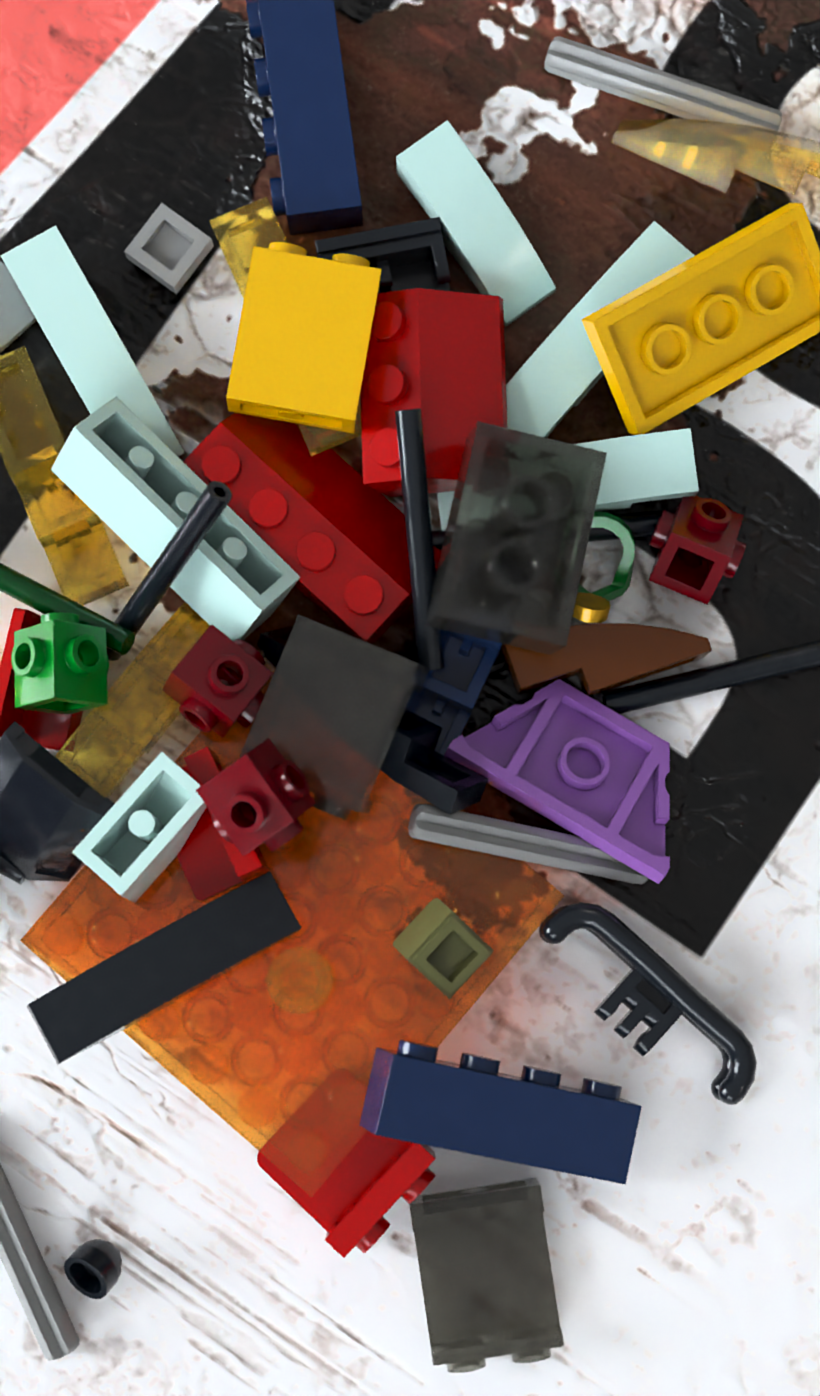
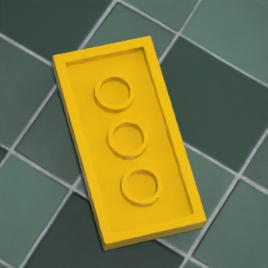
[582,203,820,435]

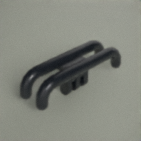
[539,902,757,1105]

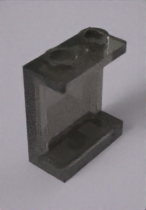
[239,614,429,820]
[409,1177,564,1373]

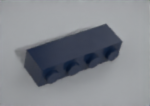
[246,0,363,235]
[359,1039,642,1184]

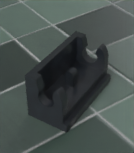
[315,217,451,293]

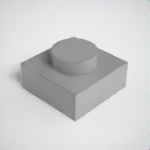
[124,203,214,295]

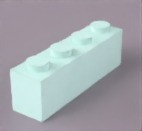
[51,397,300,641]

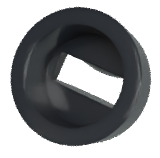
[64,1239,122,1299]

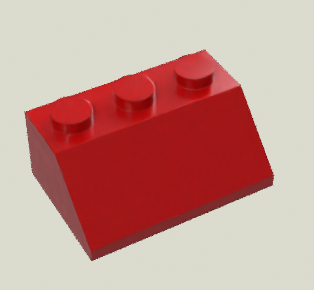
[361,288,509,497]

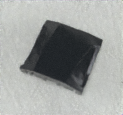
[0,721,115,882]

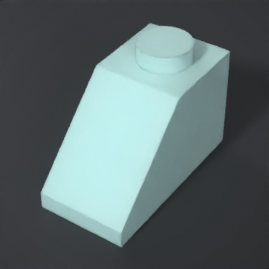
[72,752,207,903]

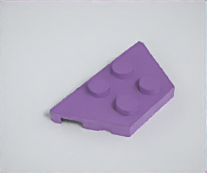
[444,679,670,884]

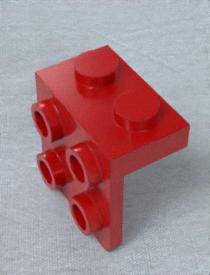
[257,1068,436,1259]

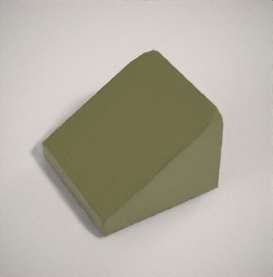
[393,898,494,999]

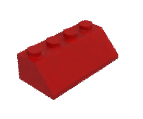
[183,413,452,651]

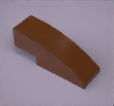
[501,623,712,697]

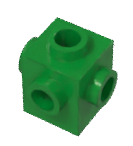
[11,612,109,715]

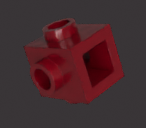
[649,496,746,605]
[162,624,273,738]
[196,738,316,857]

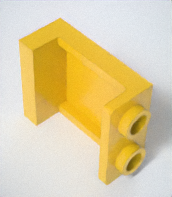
[226,242,382,434]

